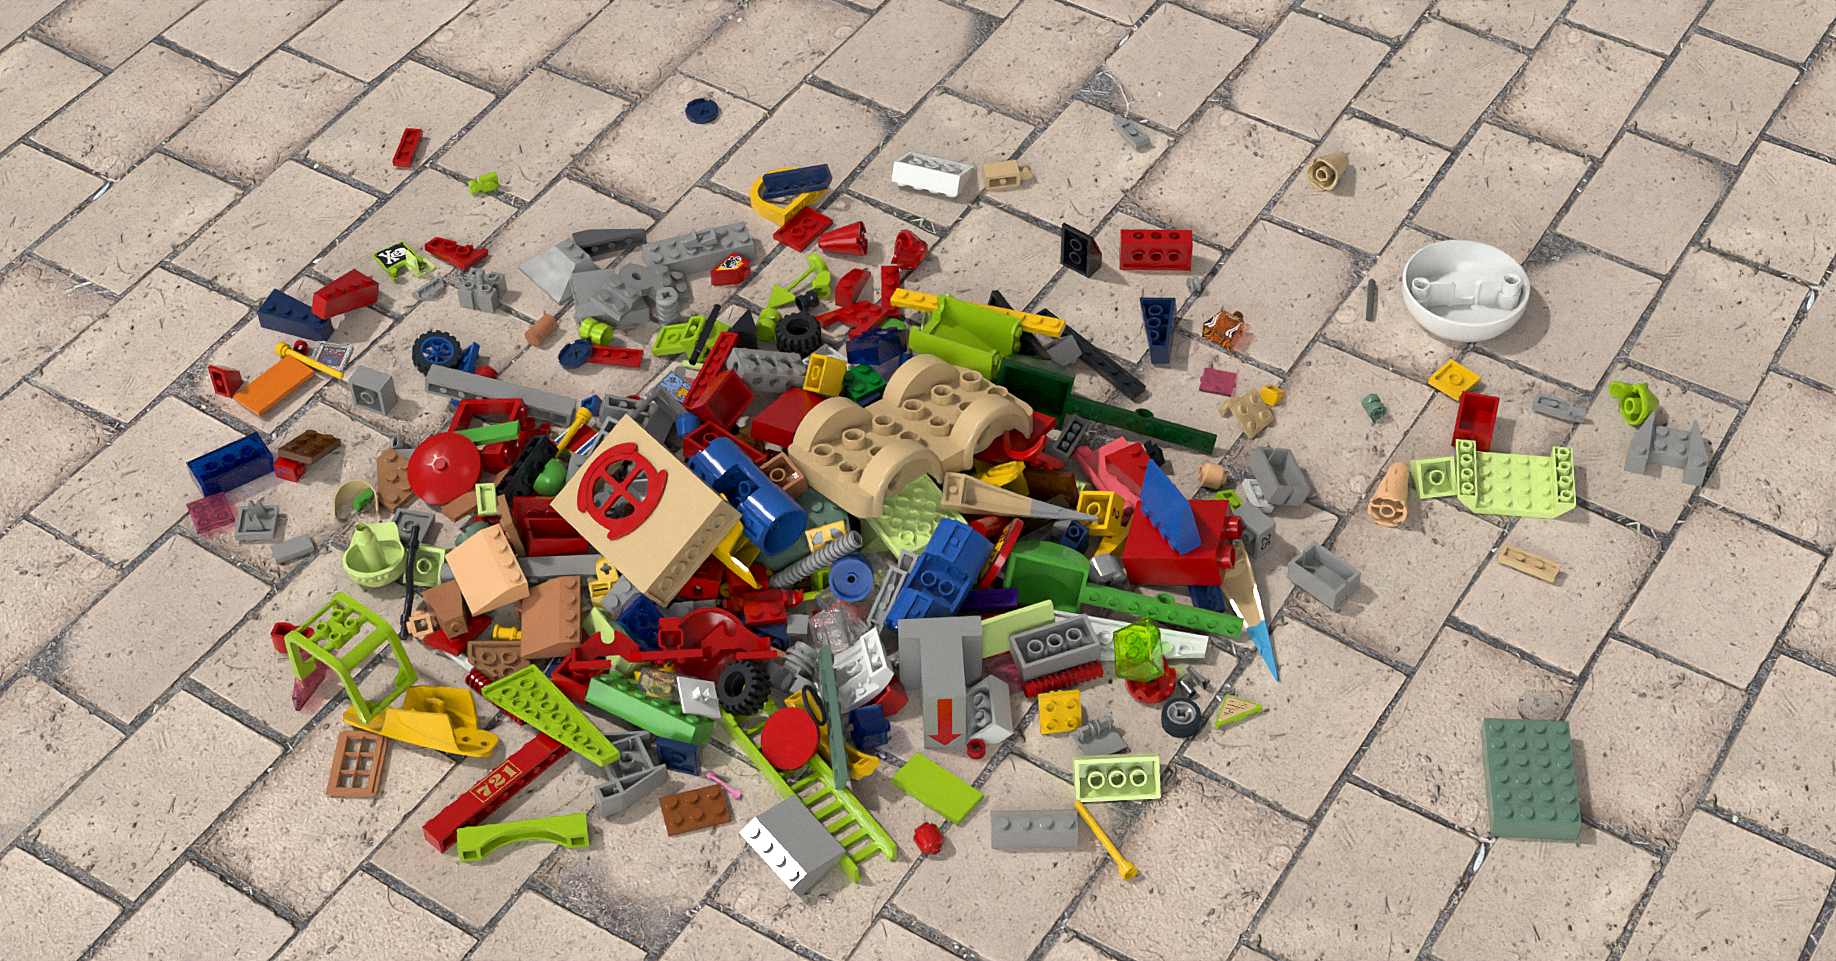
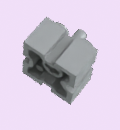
[457,268,507,314]

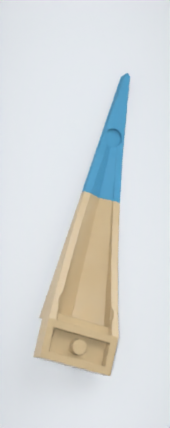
[1220,541,1279,682]

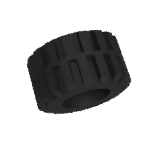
[775,312,822,359]
[716,659,772,716]

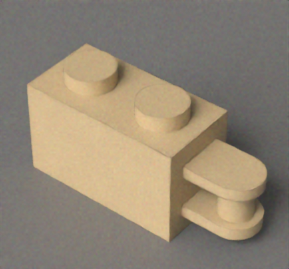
[982,160,1033,191]

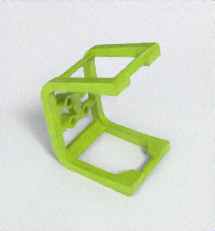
[284,592,419,725]

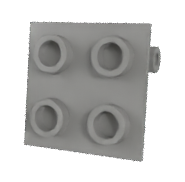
[1070,715,1127,756]

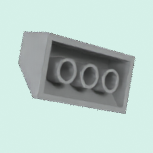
[990,809,1078,849]

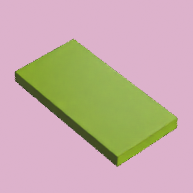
[891,752,984,826]

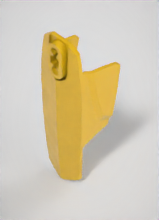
[343,685,499,757]

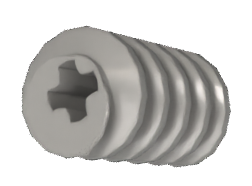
[655,287,680,326]

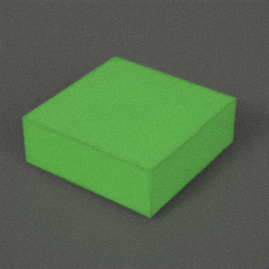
[352,488,374,511]

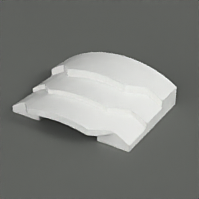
[812,627,894,715]

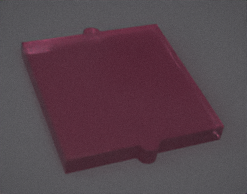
[1199,367,1237,397]

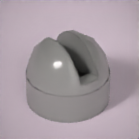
[389,437,405,450]

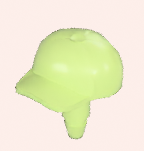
[342,522,407,588]

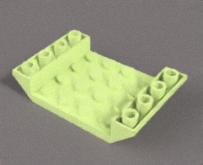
[1456,439,1576,519]
[857,473,968,560]

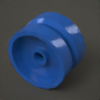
[829,552,874,602]

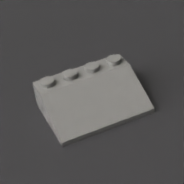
[739,795,847,897]

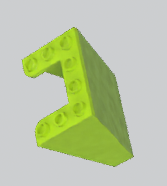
[909,294,1023,385]

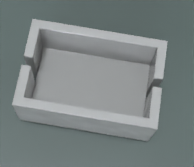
[1248,446,1310,506]
[1287,541,1361,610]

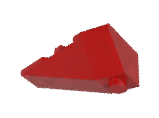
[860,674,909,721]

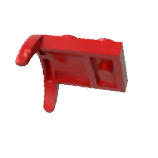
[1003,430,1065,470]

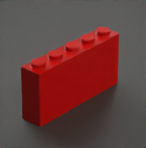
[750,386,829,449]

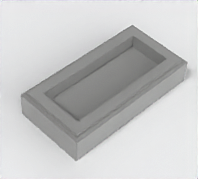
[270,533,315,564]

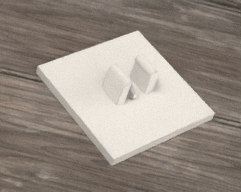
[677,676,721,718]

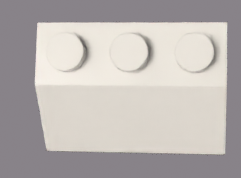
[966,675,1013,744]

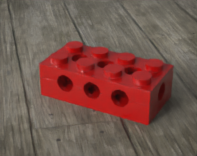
[1119,229,1193,271]
[676,553,726,601]

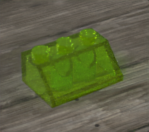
[1113,616,1164,682]

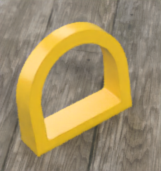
[750,167,828,226]

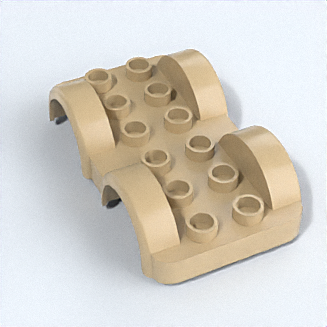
[788,354,1033,518]

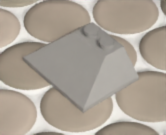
[518,238,597,305]

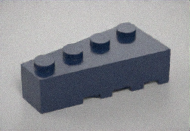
[257,288,334,344]
[1139,297,1177,364]

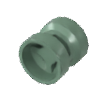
[1362,394,1387,420]

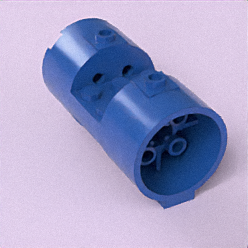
[687,437,808,556]
[883,518,994,635]

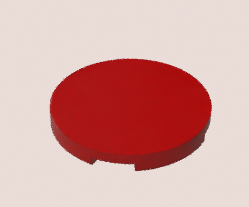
[761,707,820,771]

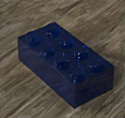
[186,432,275,501]

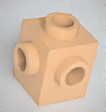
[406,610,437,640]

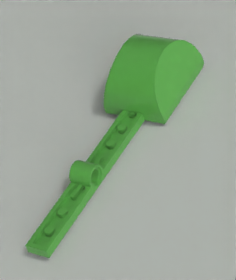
[1002,540,1244,639]

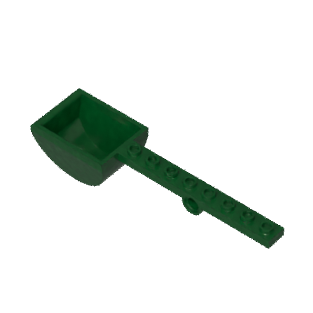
[996,354,1217,454]

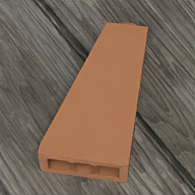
[422,579,468,639]

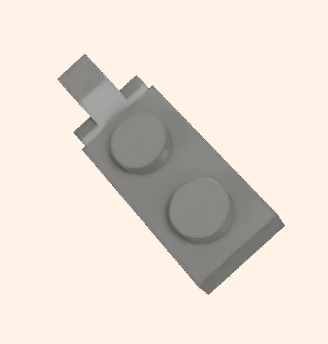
[1113,114,1150,150]
[1532,393,1587,423]

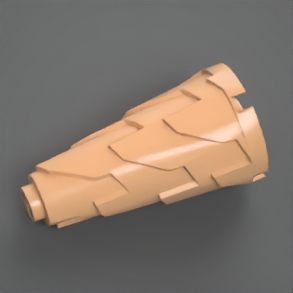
[1368,462,1410,527]

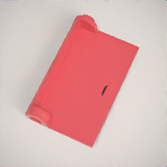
[1073,436,1140,520]

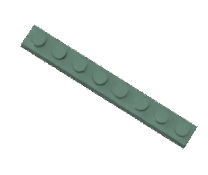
[818,644,850,790]

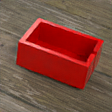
[690,369,756,431]
[1451,391,1500,452]
[522,518,589,557]

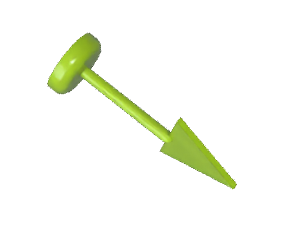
[767,253,828,309]

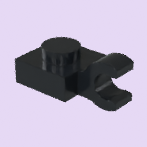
[1144,439,1166,467]

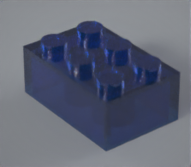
[845,326,907,365]

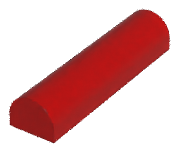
[968,515,1010,538]

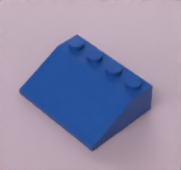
[1140,459,1202,556]

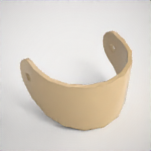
[333,479,380,519]

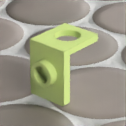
[405,250,435,278]

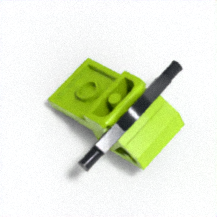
[651,304,731,366]

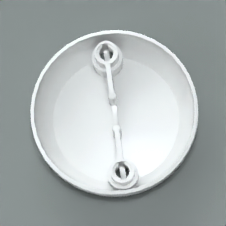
[1401,240,1530,342]

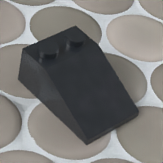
[1060,223,1102,278]

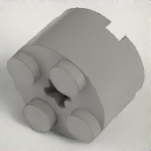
[1087,553,1126,590]

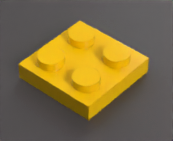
[1428,359,1481,401]

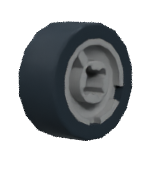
[1161,698,1201,738]

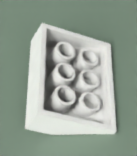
[891,152,974,197]

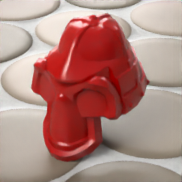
[891,229,928,270]

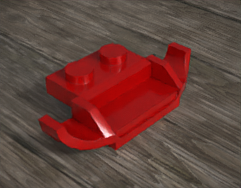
[722,588,804,627]

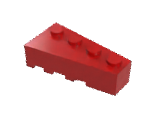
[311,269,379,320]
[1105,442,1151,497]

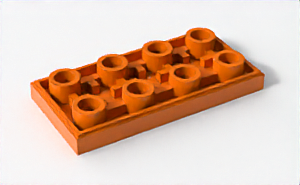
[233,354,315,417]

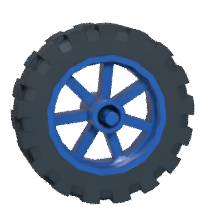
[412,330,462,376]

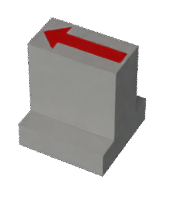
[898,616,982,749]

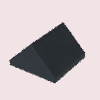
[728,310,758,350]

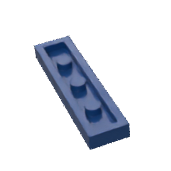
[450,342,480,407]

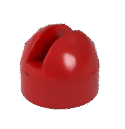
[293,340,308,355]

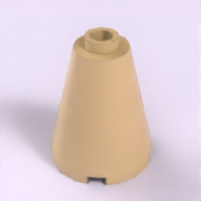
[1306,152,1349,191]

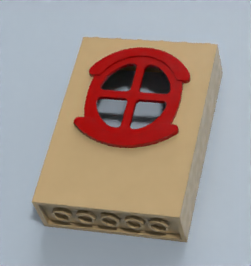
[550,414,743,608]

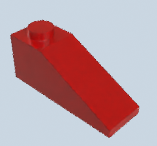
[834,268,871,307]

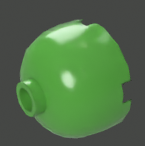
[533,458,567,497]

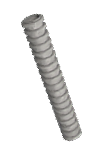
[768,531,863,590]

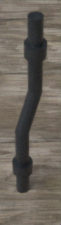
[399,525,420,640]

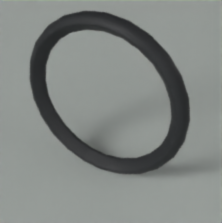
[802,685,827,726]

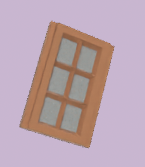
[326,730,389,797]

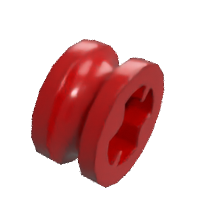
[967,738,986,760]

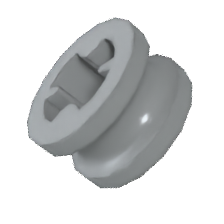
[1186,276,1201,294]

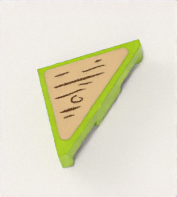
[1215,695,1263,729]

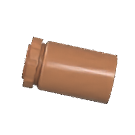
[524,314,558,346]

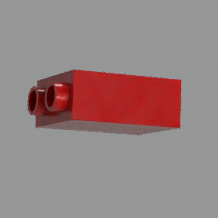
[1122,500,1243,585]

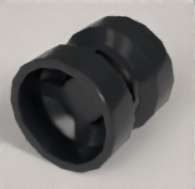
[795,290,819,313]

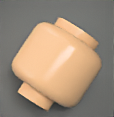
[1197,462,1227,490]

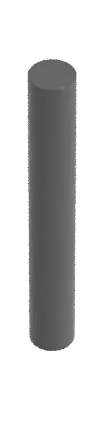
[1366,279,1376,322]

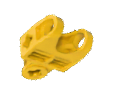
[588,557,623,608]

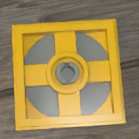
[805,520,853,567]

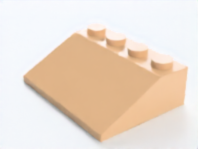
[445,524,530,617]

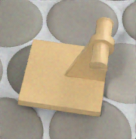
[1218,388,1275,439]

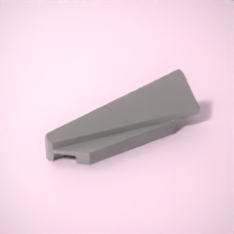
[866,548,920,644]

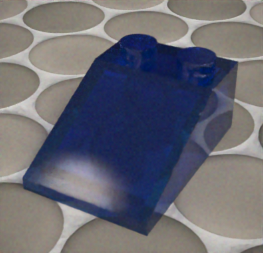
[607,593,665,665]

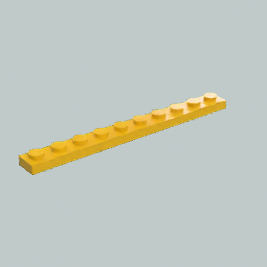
[890,288,1066,338]

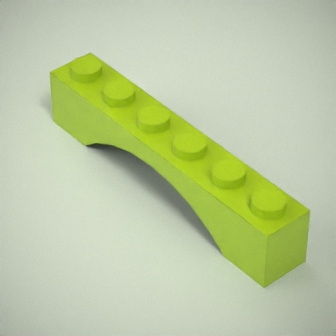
[457,813,590,862]

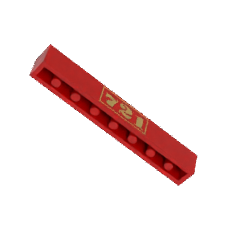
[422,731,569,854]

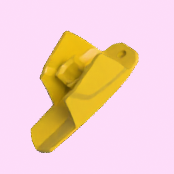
[963,461,1029,522]
[711,493,763,589]

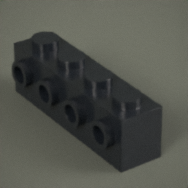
[496,435,559,508]

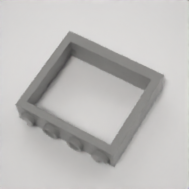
[614,384,689,461]

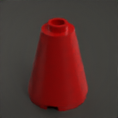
[818,221,868,257]

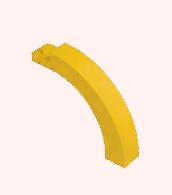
[784,690,881,780]

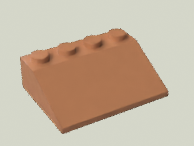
[521,575,583,660]

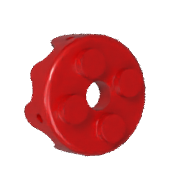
[1125,654,1176,704]

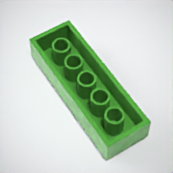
[585,671,715,747]

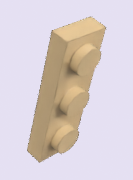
[1497,543,1561,583]

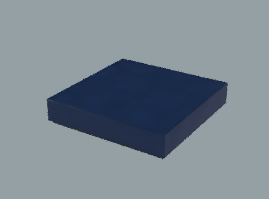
[656,736,701,776]

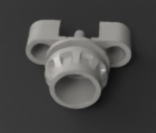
[763,641,819,696]

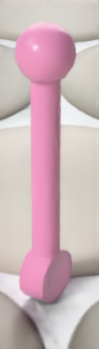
[706,771,741,799]

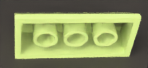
[583,607,661,679]
[1072,752,1161,802]

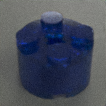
[848,703,891,750]

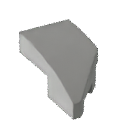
[682,227,718,248]

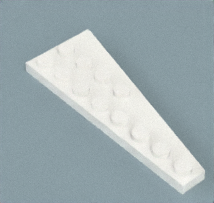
[1054,610,1209,661]

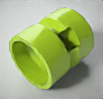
[755,308,782,342]
[579,317,613,346]

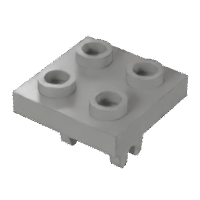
[234,500,280,540]

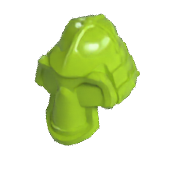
[1609,381,1659,427]

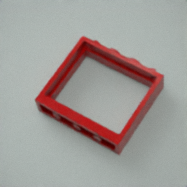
[448,398,528,467]

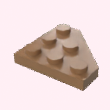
[377,447,416,514]
[468,641,530,682]

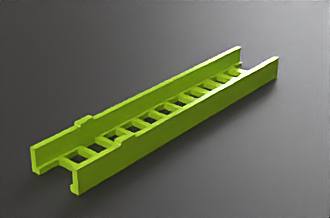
[716,685,897,883]

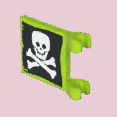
[372,241,425,281]

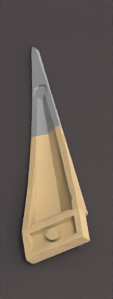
[940,472,1099,522]

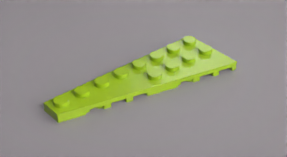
[481,664,620,767]

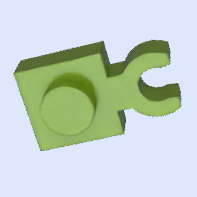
[468,172,499,195]

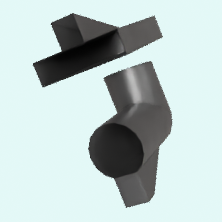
[1177,665,1210,699]

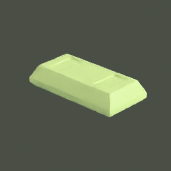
[475,483,498,517]

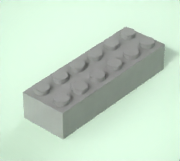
[642,221,755,276]

